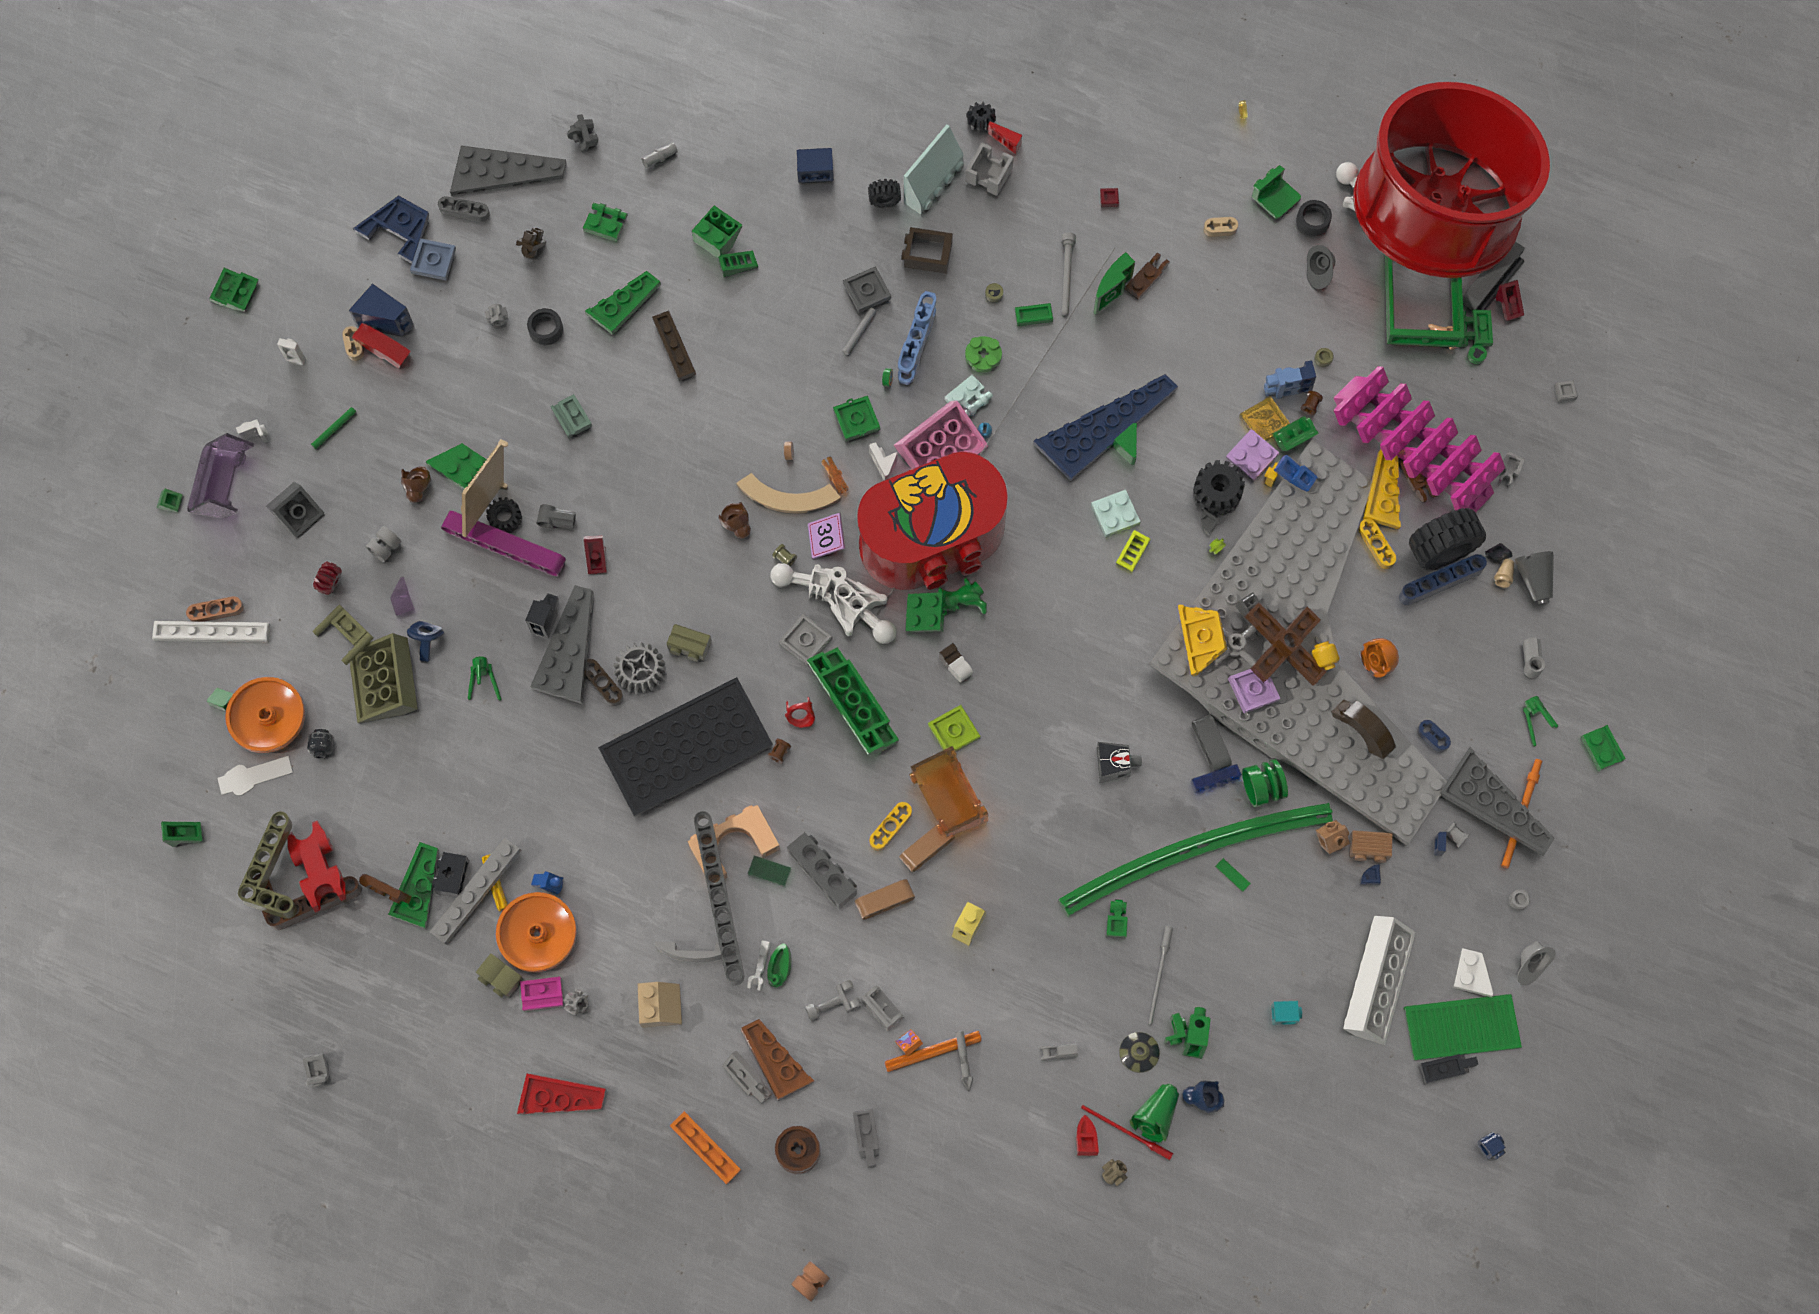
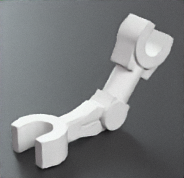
[747,941,770,991]

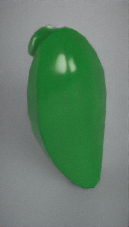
[767,943,792,987]

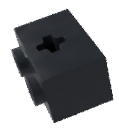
[432,852,470,898]

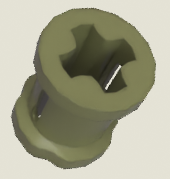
[772,544,797,567]

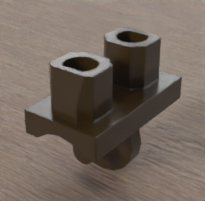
[516,227,546,259]

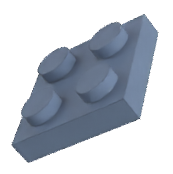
[410,238,456,280]

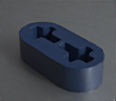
[1417,720,1451,753]

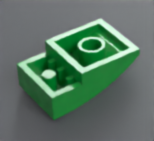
[1093,252,1135,315]

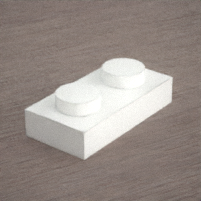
[277,338,306,365]

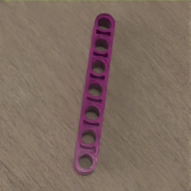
[441,510,566,576]

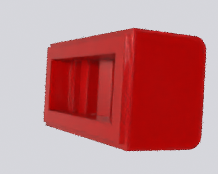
[988,122,1022,154]

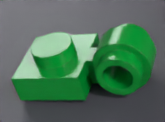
[1106,899,1128,938]

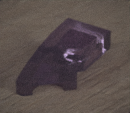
[390,576,415,616]

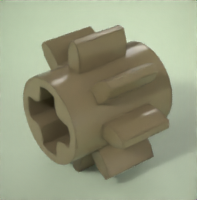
[1102,1159,1128,1186]

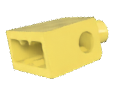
[952,902,987,946]

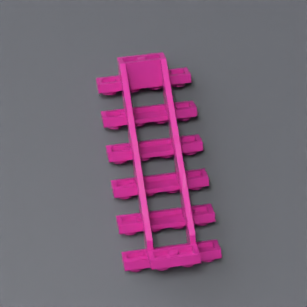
[1333,366,1505,512]

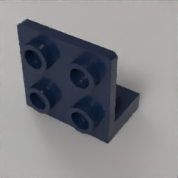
[796,148,834,183]

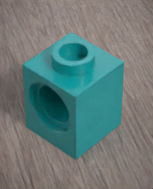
[1271,1001,1302,1025]

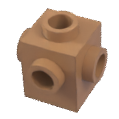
[1316,820,1350,854]

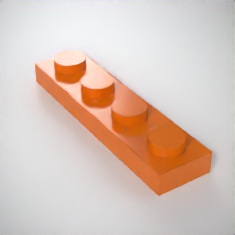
[670,1111,741,1185]

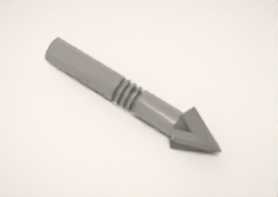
[956,1031,973,1091]

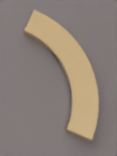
[736,473,841,514]

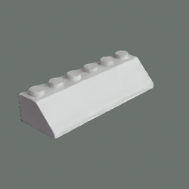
[1343,916,1416,1045]

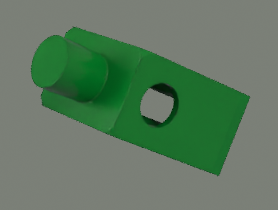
[1182,1007,1211,1059]

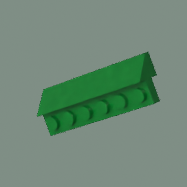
[806,647,899,755]

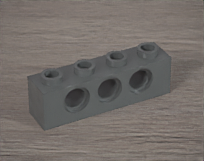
[787,832,857,909]

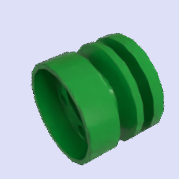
[1242,759,1288,807]

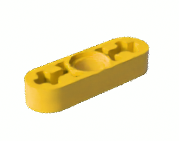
[1358,519,1396,569]
[869,802,912,851]

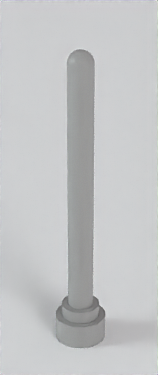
[1061,233,1076,316]

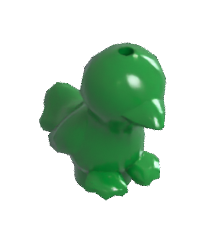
[938,578,987,615]

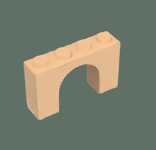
[687,805,780,883]

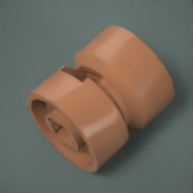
[791,1261,830,1302]

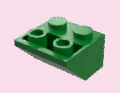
[691,205,743,258]

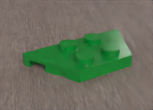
[426,443,487,490]

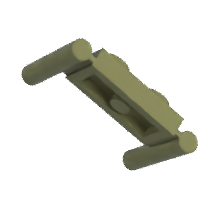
[312,604,374,665]

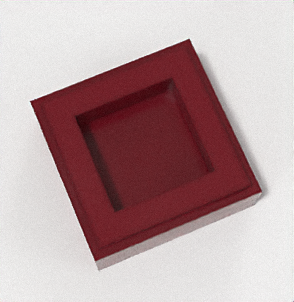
[1100,188,1119,207]

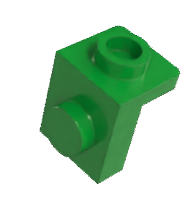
[1164,1013,1187,1046]

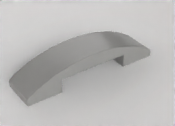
[655,942,735,963]

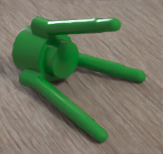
[468,656,501,701]
[1523,696,1558,746]

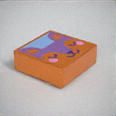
[895,1029,923,1056]

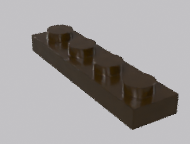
[652,310,696,381]

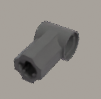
[536,504,576,529]

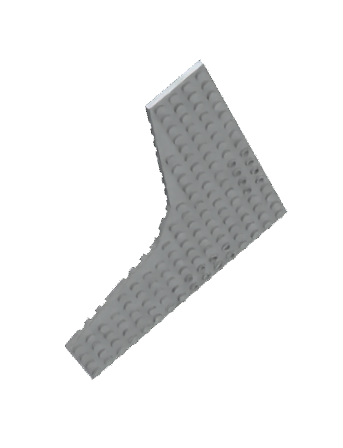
[1149,440,1447,846]

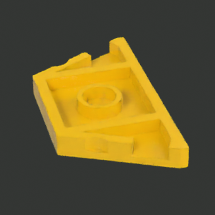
[1178,604,1227,677]

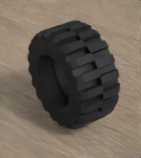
[1409,508,1486,570]

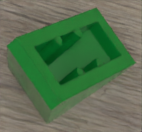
[1113,423,1137,465]

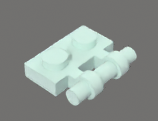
[945,375,993,417]

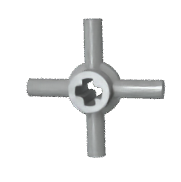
[1213,625,1257,667]

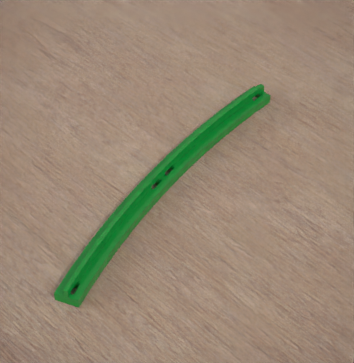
[1058,803,1333,917]

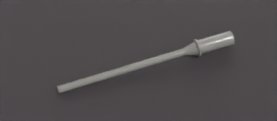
[1148,926,1173,1025]

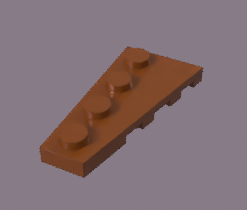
[740,1019,814,1101]

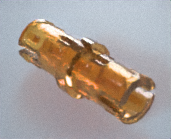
[821,456,849,494]

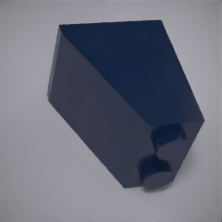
[349,283,414,337]

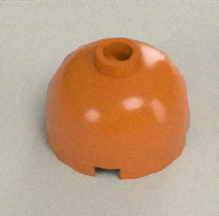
[1361,638,1399,678]

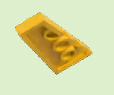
[1363,450,1401,530]

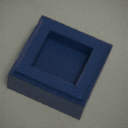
[1434,832,1446,856]

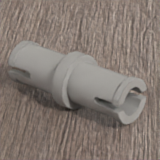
[641,142,678,168]

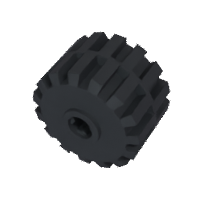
[1193,460,1245,515]

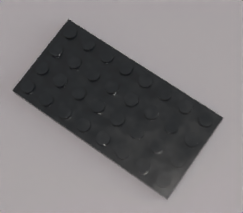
[598,677,773,817]

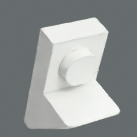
[869,442,898,480]

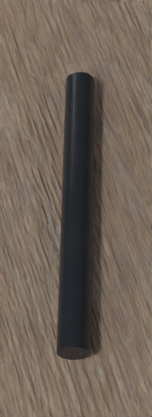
[1477,257,1525,310]

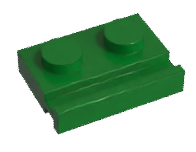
[1581,725,1626,771]

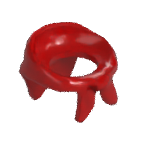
[785,697,815,728]

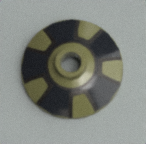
[1119,1032,1160,1073]

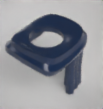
[407,621,444,662]

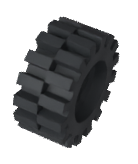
[868,179,901,208]
[486,497,522,533]

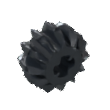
[966,101,996,132]

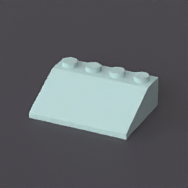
[904,124,964,214]

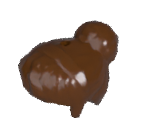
[401,466,431,503]
[718,502,751,539]

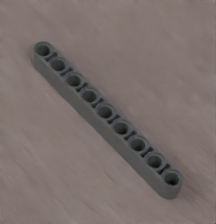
[694,811,745,986]

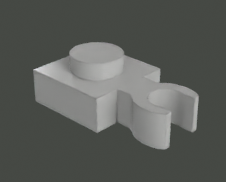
[1499,452,1525,487]

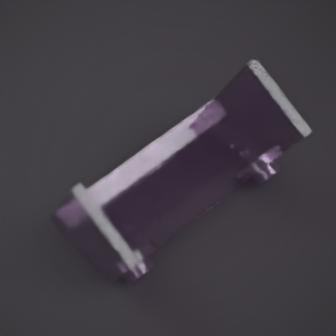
[187,433,254,518]

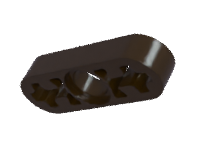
[584,659,623,706]

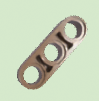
[899,822,955,872]
[855,879,915,920]

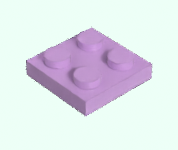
[1226,429,1279,481]
[1228,669,1280,713]

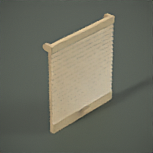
[461,439,508,537]

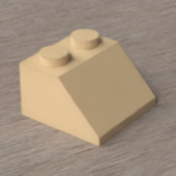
[637,982,682,1028]

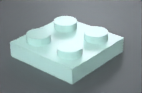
[1091,490,1140,538]

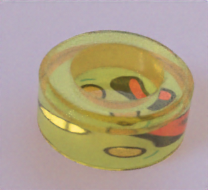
[1238,100,1247,119]

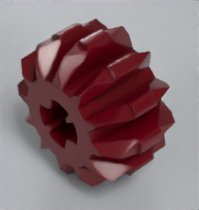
[313,561,342,595]

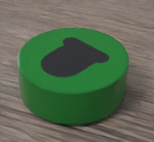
[1467,345,1487,364]

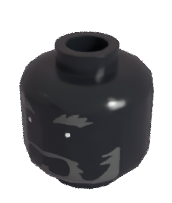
[307,729,334,759]

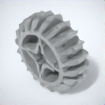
[613,642,666,694]

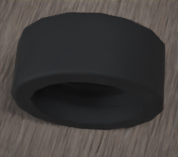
[1296,200,1332,236]
[527,308,563,345]

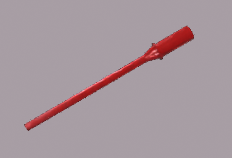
[1081,1104,1174,1160]

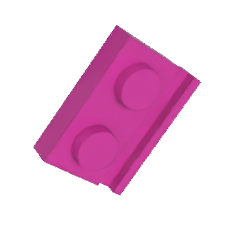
[520,976,564,1011]

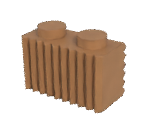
[1349,830,1392,863]

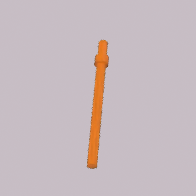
[1501,759,1543,869]

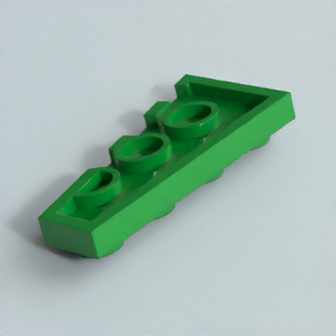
[388,842,439,929]

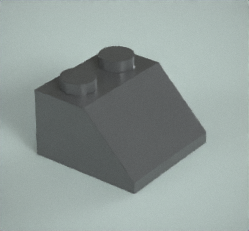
[266,481,324,538]

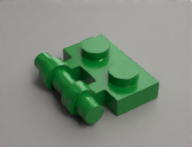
[583,203,628,242]
[1461,310,1493,347]

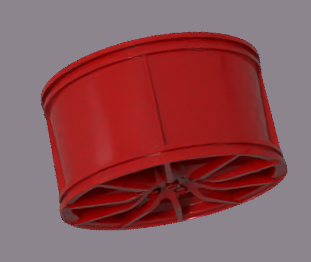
[1353,82,1550,278]

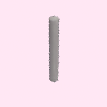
[842,308,876,355]

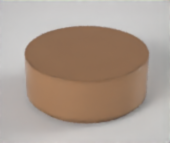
[784,442,794,460]

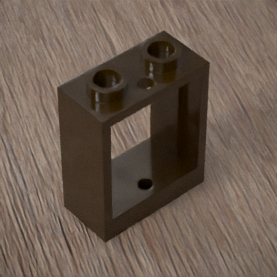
[901,227,953,274]

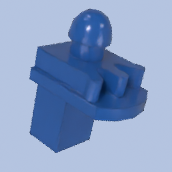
[531,871,564,895]

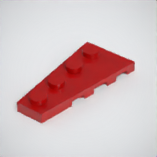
[517,1073,606,1115]

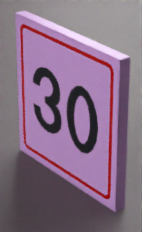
[808,513,845,559]

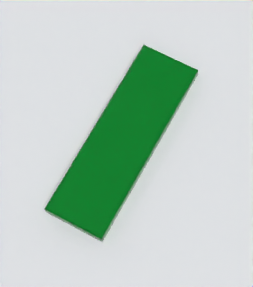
[1215,858,1251,892]

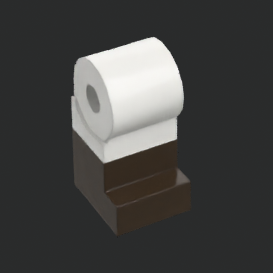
[939,643,973,682]

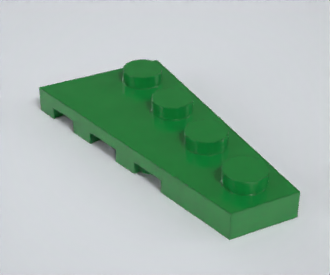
[585,271,661,335]

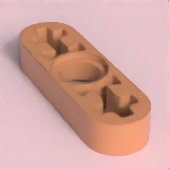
[186,596,244,622]

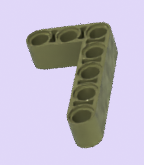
[238,811,297,919]

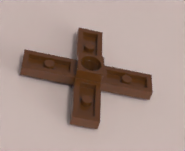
[1245,602,1327,686]

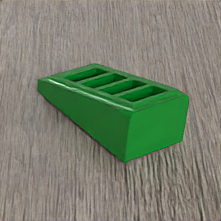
[718,250,758,277]

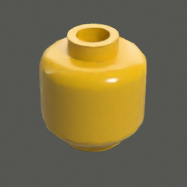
[1311,641,1340,670]

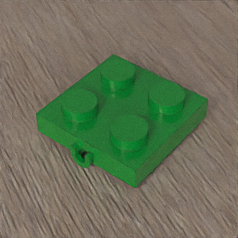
[833,395,881,442]
[905,592,947,633]

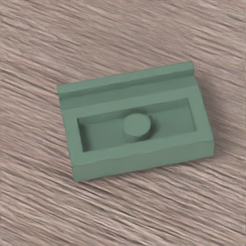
[550,394,592,438]

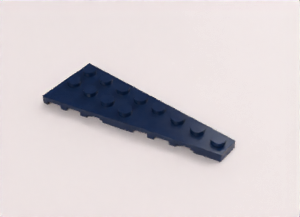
[1033,374,1178,481]

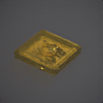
[1239,396,1290,441]

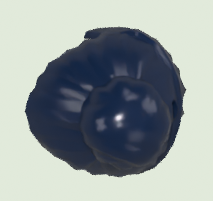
[1182,1080,1225,1113]

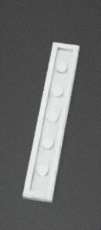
[152,621,270,643]

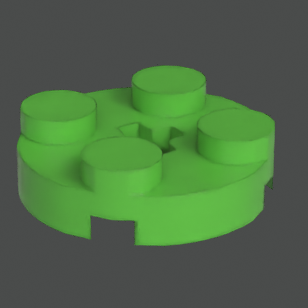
[965,336,1002,373]

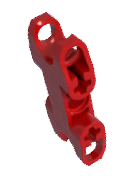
[287,820,346,913]

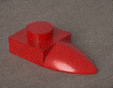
[1076,1115,1099,1156]

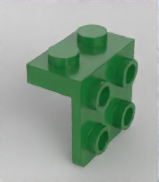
[1252,165,1301,219]

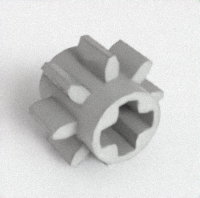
[485,304,509,327]
[563,989,589,1016]

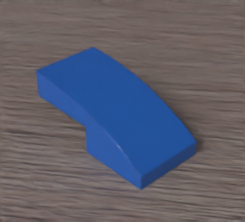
[1274,455,1318,492]

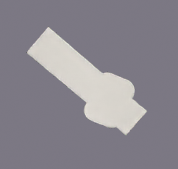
[217,756,293,795]

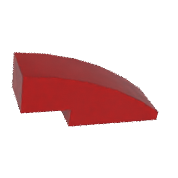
[351,323,411,369]

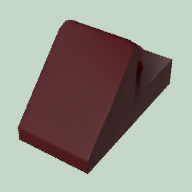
[1496,280,1524,321]
[583,535,607,574]

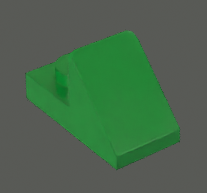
[161,821,202,847]

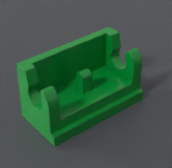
[1272,416,1319,451]

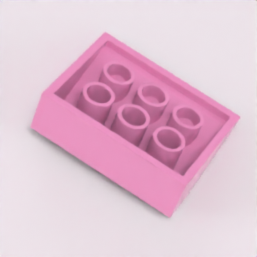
[894,401,988,469]

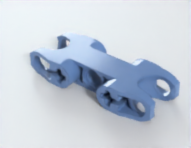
[898,291,936,385]

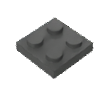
[843,266,891,313]

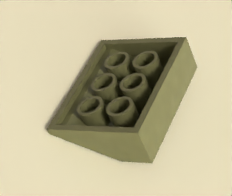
[348,633,418,723]

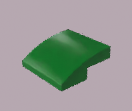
[209,267,259,312]

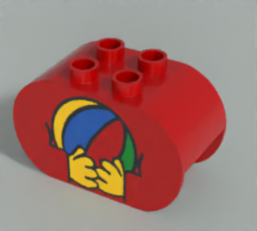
[857,452,1008,590]

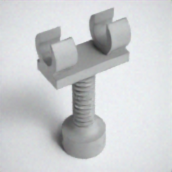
[805,980,862,1021]

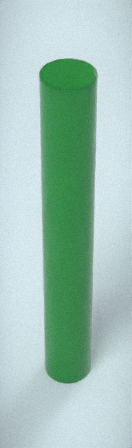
[311,407,356,450]

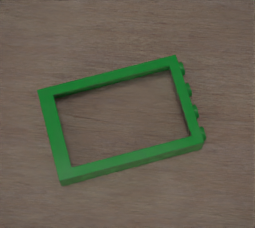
[1385,255,1464,347]

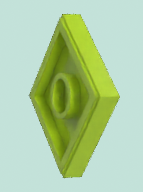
[928,705,981,757]

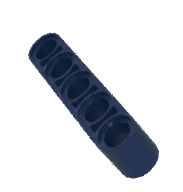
[1399,554,1487,605]

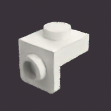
[236,419,268,443]

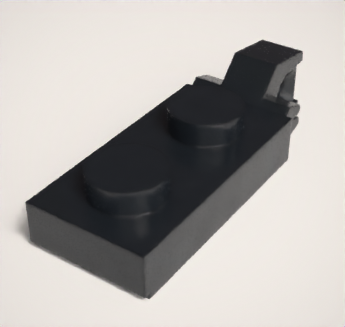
[1419,1054,1479,1084]

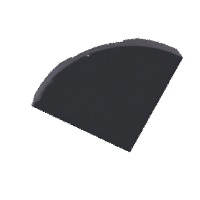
[1485,543,1513,560]

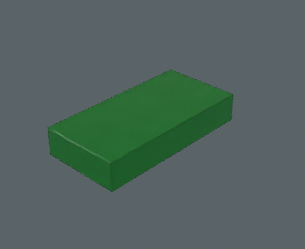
[1015,303,1054,326]

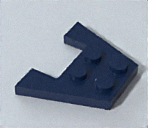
[353,195,429,264]

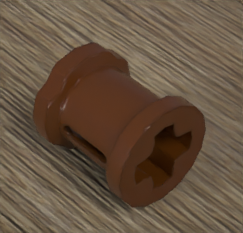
[1301,391,1323,415]
[767,738,791,764]

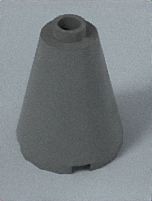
[1515,551,1554,605]

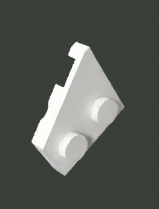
[1453,948,1493,998]

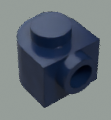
[1478,1132,1506,1160]

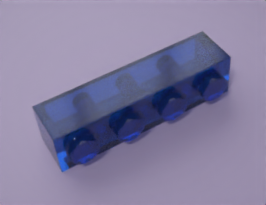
[1191,764,1242,793]

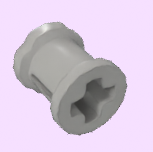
[1446,821,1470,848]

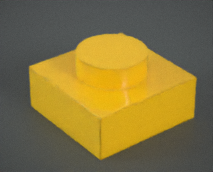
[1264,462,1279,487]

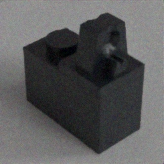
[525,593,559,639]

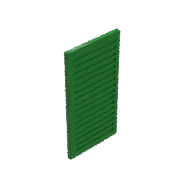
[1404,994,1522,1061]

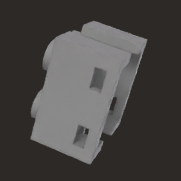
[965,143,1014,195]

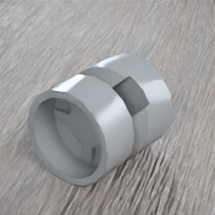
[365,526,402,562]

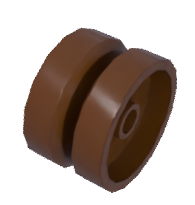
[775,1126,821,1175]

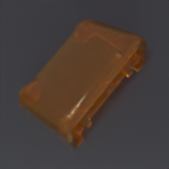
[909,746,988,837]

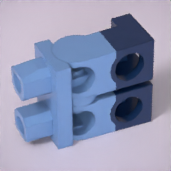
[1264,360,1317,399]

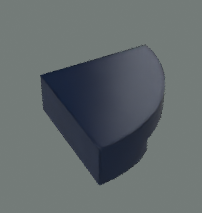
[1360,864,1381,885]

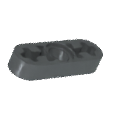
[438,196,490,222]

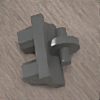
[567,114,599,152]

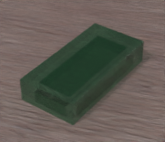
[747,855,792,888]

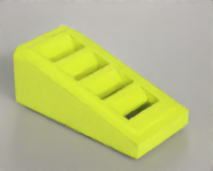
[1116,530,1151,572]

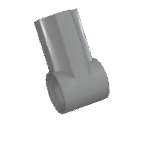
[1523,638,1545,679]

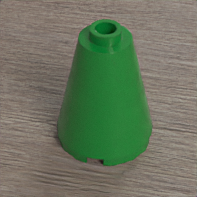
[1130,1084,1179,1143]

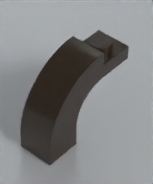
[1331,700,1396,760]

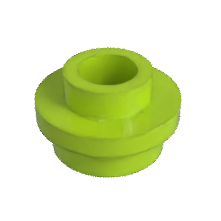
[1209,538,1226,555]

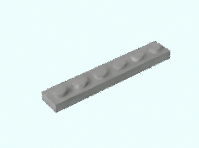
[430,838,522,945]

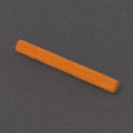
[885,1031,982,1072]

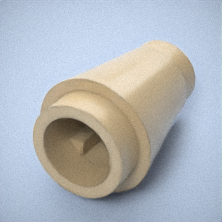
[1494,559,1515,588]

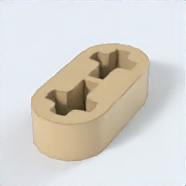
[1203,217,1238,237]
[342,326,364,361]

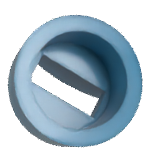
[977,423,992,439]

